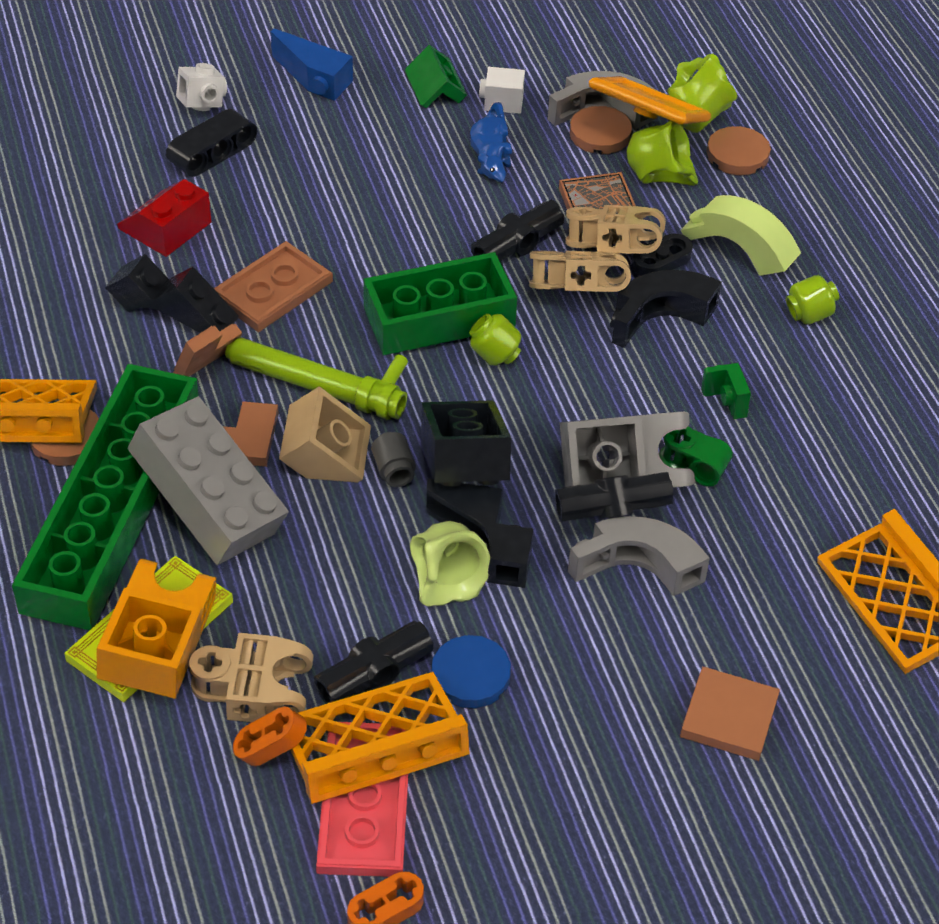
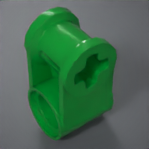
[659,426,733,486]

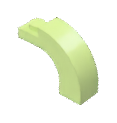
[681,195,801,276]

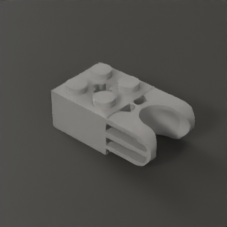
[559,411,695,487]

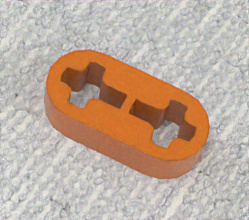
[233,706,307,767]
[347,872,424,924]

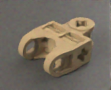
[565,205,666,254]
[529,251,631,292]
[189,633,314,722]

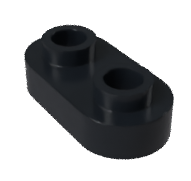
[632,233,693,276]

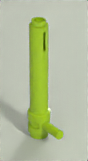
[225,337,408,420]

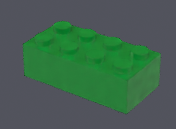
[363,252,517,355]

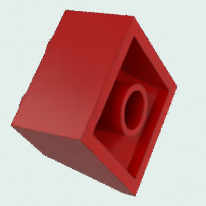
[117,179,212,257]

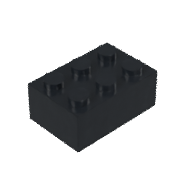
[421,400,511,486]

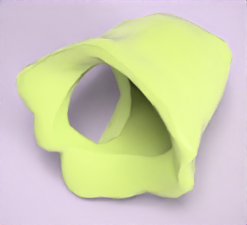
[410,521,490,606]

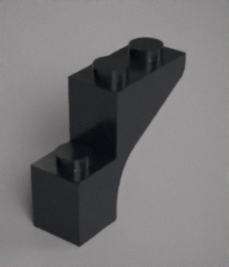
[105,254,239,333]
[426,478,534,588]

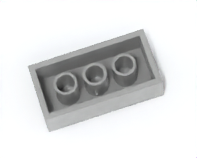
[127,396,289,566]

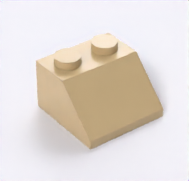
[279,386,371,483]

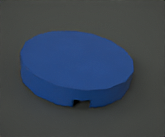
[431,635,511,708]

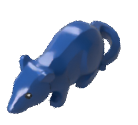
[470,102,512,182]

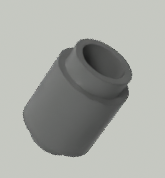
[371,432,416,487]

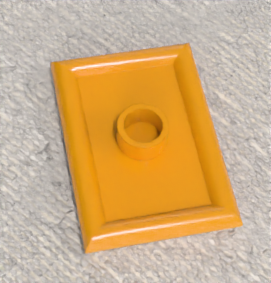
[589,76,711,125]

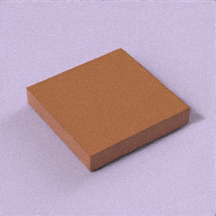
[680,666,780,761]

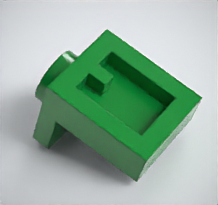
[701,363,751,420]

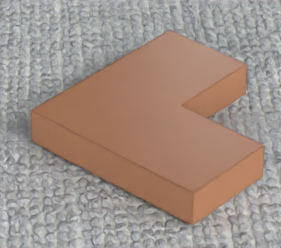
[173,324,242,376]
[223,401,279,467]

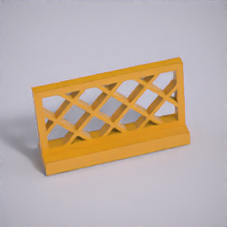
[0,379,97,443]
[817,509,939,674]
[290,672,470,804]

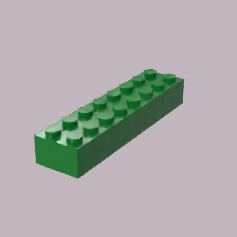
[12,364,199,631]

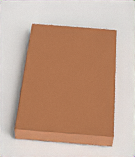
[214,241,333,333]

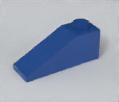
[271,28,353,101]

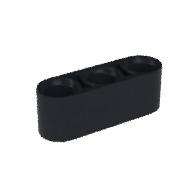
[166,108,258,177]

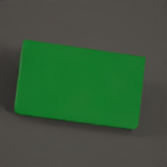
[405,45,467,108]

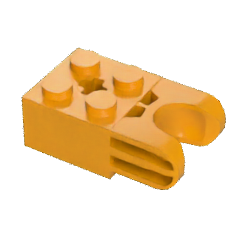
[97,558,217,699]

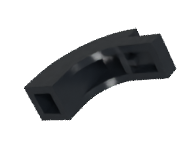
[610,270,722,348]

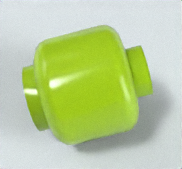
[785,275,840,325]
[469,314,522,366]

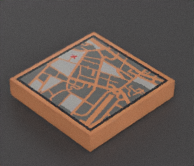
[559,172,636,230]

